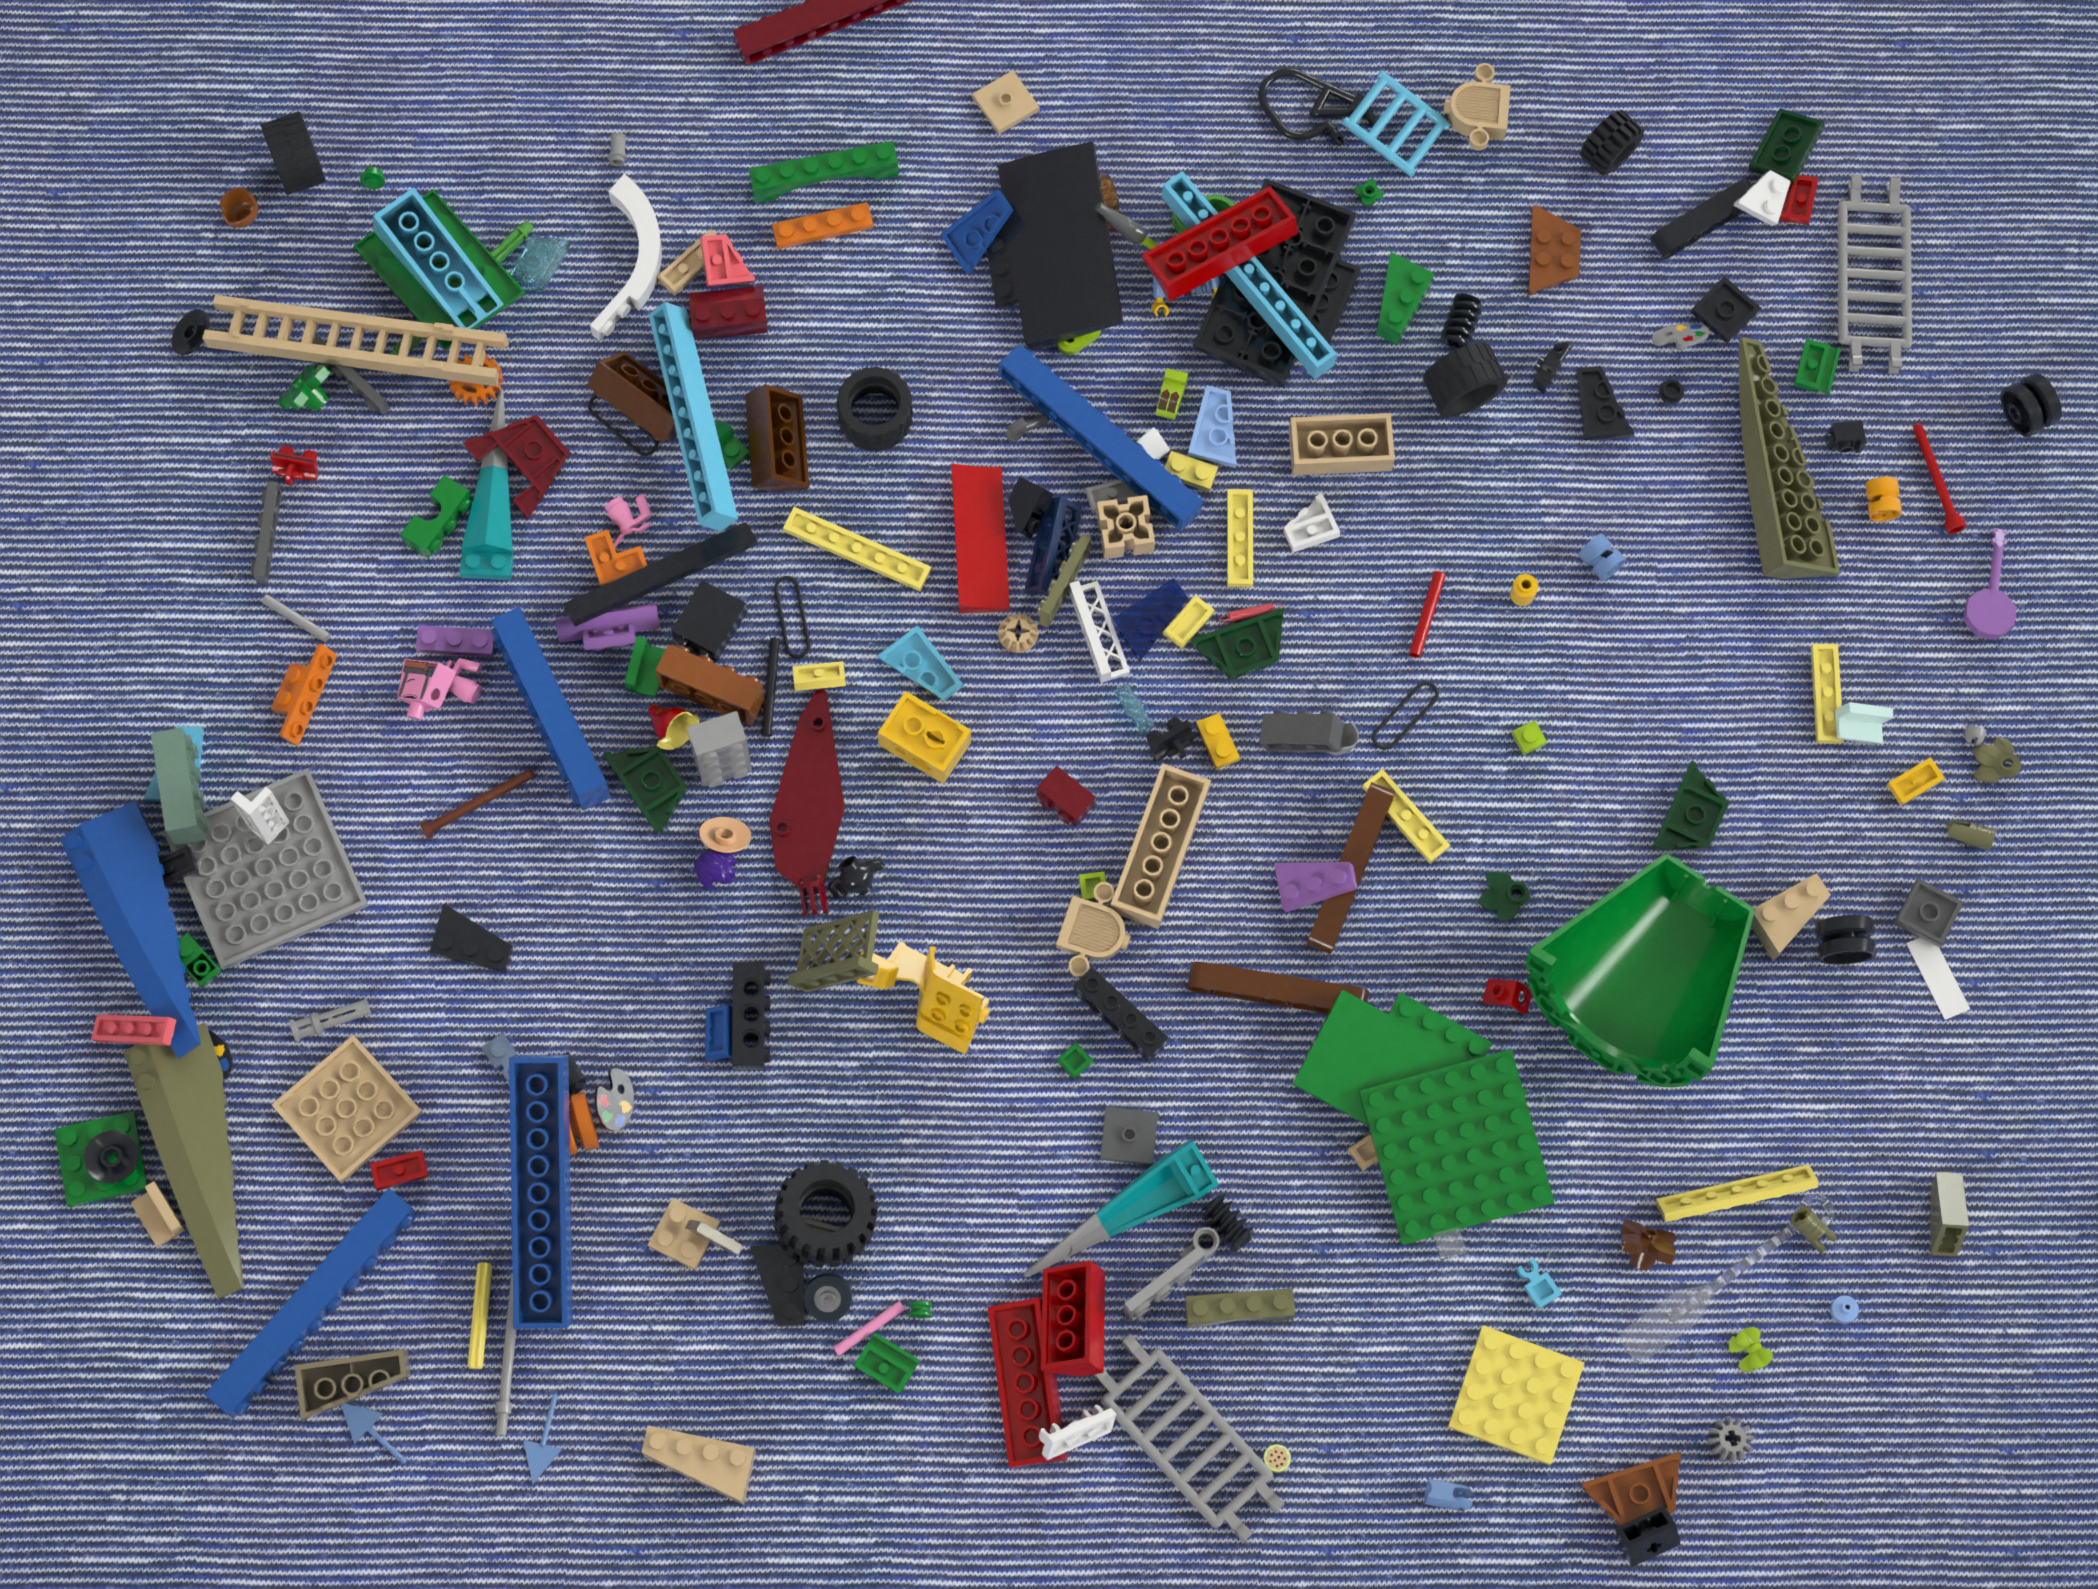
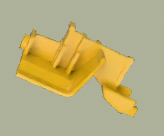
[857,941,990,1055]

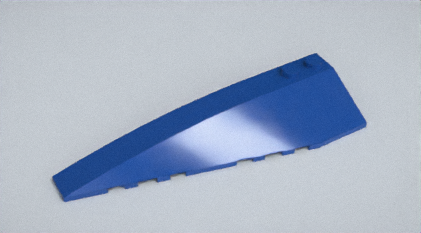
[60,801,201,1058]

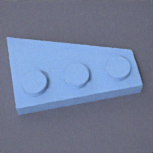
[1188,385,1237,468]

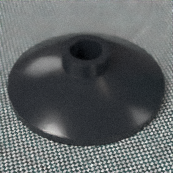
[172,309,210,356]
[84,1130,139,1184]

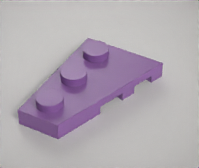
[1274,862,1358,912]

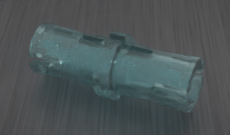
[1114,683,1154,734]

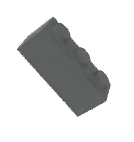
[1259,711,1344,752]

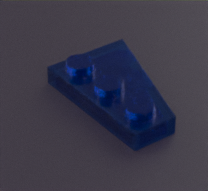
[1111,578,1188,662]

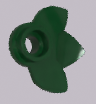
[1478,872,1529,921]

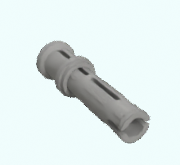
[289,998,372,1043]

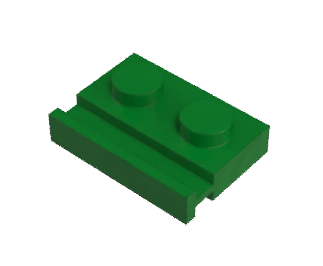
[1793,339,1841,396]
[854,1332,920,1395]

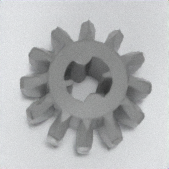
[1707,1416,1754,1464]

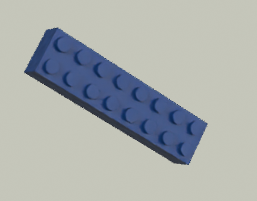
[490,606,611,811]

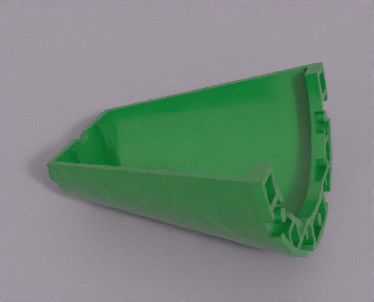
[1526,853,1755,1087]

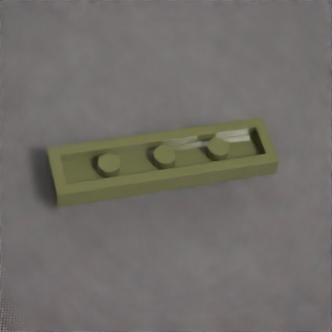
[1037,534,1092,628]

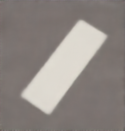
[1906,938,1970,1020]

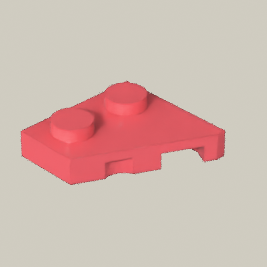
[700,234,755,287]

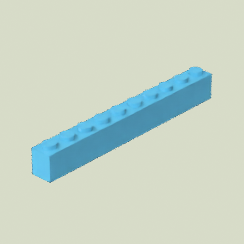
[1162,171,1337,379]
[649,302,738,531]

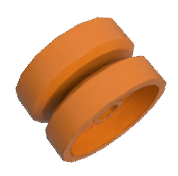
[569,1092,600,1156]

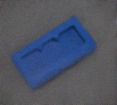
[705,1004,732,1061]

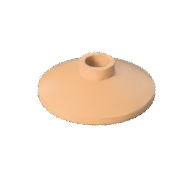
[699,817,751,853]

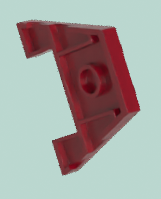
[463,415,570,519]

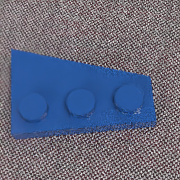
[940,189,1013,275]

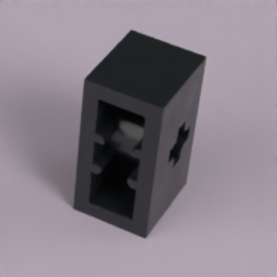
[1615,1506,1681,1567]

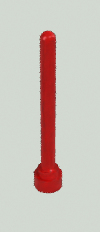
[1913,423,1967,534]

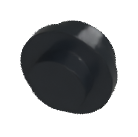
[1659,380,1684,404]

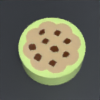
[1263,1444,1291,1473]

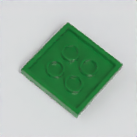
[54,1111,148,1208]

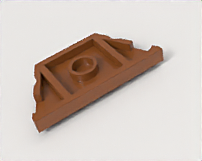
[1528,205,1581,296]
[1580,1452,1681,1526]

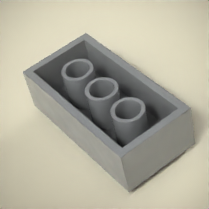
[687,711,752,787]

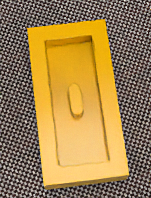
[1196,713,1240,770]
[1887,757,1945,806]

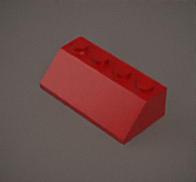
[1041,1260,1105,1377]

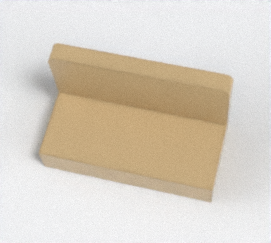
[131,1181,186,1247]

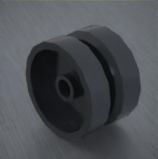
[2000,373,2062,437]
[1815,915,1877,965]

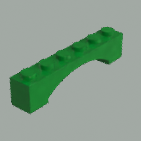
[749,141,899,203]

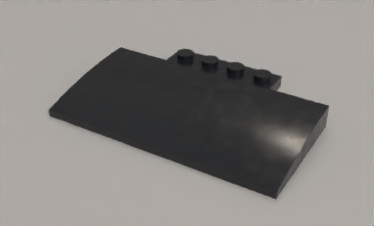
[987,142,1124,351]
[1193,178,1361,388]

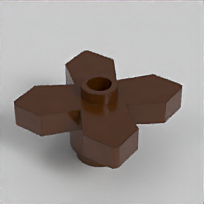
[1620,1219,1675,1270]

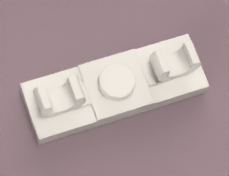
[1039,1405,1117,1460]

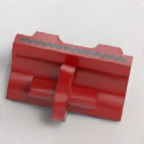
[270,445,318,486]

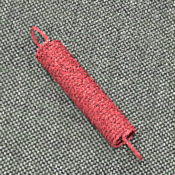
[1219,603,1283,623]

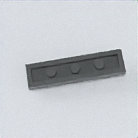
[313,335,390,415]
[251,481,282,585]

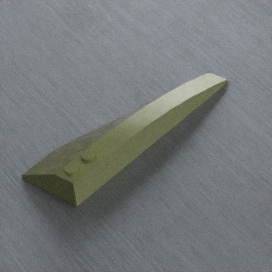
[1739,337,1840,579]
[123,1023,244,1299]

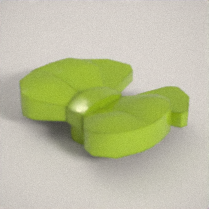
[1729,1327,1773,1373]

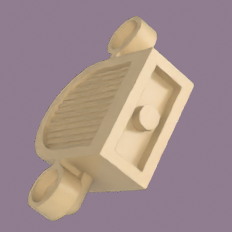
[1443,63,1511,151]
[1056,882,1131,978]

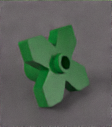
[276,365,331,412]

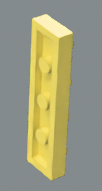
[1227,489,1253,587]
[1811,644,1844,744]
[1362,769,1450,864]

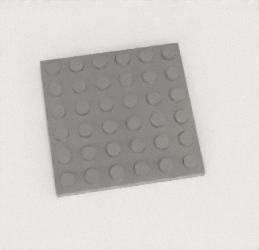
[163,768,369,970]

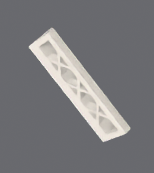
[1069,580,1130,683]
[230,787,290,845]

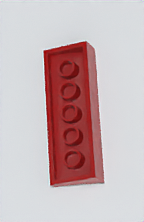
[1142,186,1298,302]
[951,463,1010,614]
[987,1297,1068,1468]

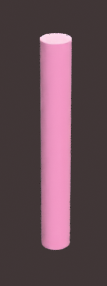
[833,1301,905,1356]

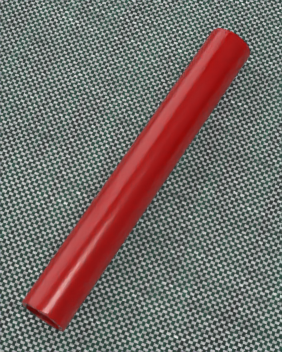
[1408,571,1446,658]

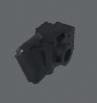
[1532,341,1572,393]

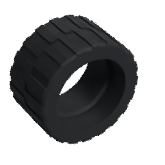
[261,111,326,195]
[1423,342,1508,417]
[837,366,913,451]

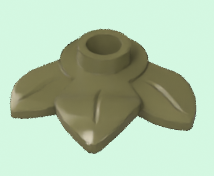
[1973,737,2021,783]

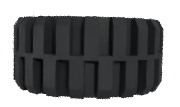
[774,1160,878,1268]

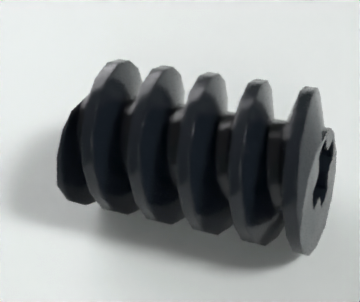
[1441,293,1482,349]
[1201,1193,1256,1253]

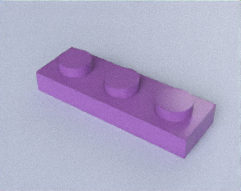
[415,625,495,657]

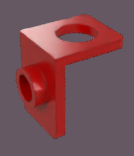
[1482,979,1532,1015]

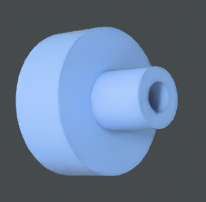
[1830,1296,1859,1324]

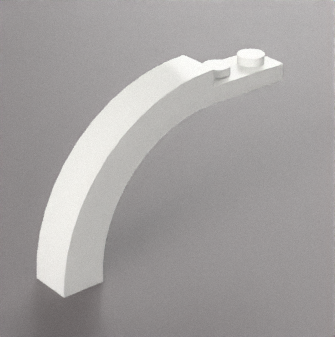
[590,174,662,341]

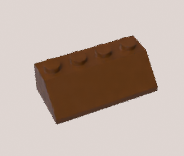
[587,351,678,443]
[745,384,810,492]

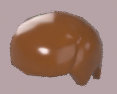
[220,188,259,228]

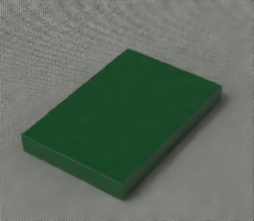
[1749,108,1825,184]

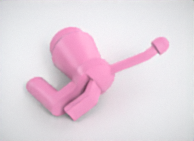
[605,494,652,548]
[424,658,483,712]

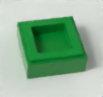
[1056,1042,1094,1080]

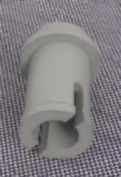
[608,133,627,166]

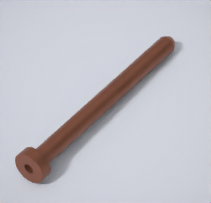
[420,769,535,839]

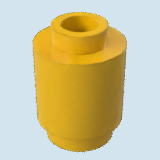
[1510,574,1538,606]

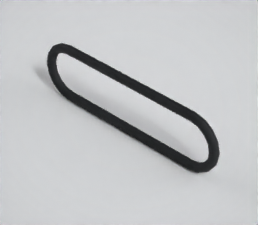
[588,395,658,456]
[774,576,811,658]
[1372,682,1439,750]

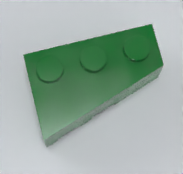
[1376,252,1435,345]

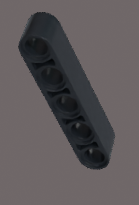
[1650,178,1752,259]

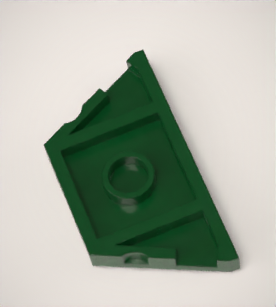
[1191,608,1284,680]
[603,746,688,836]
[1651,761,1730,850]

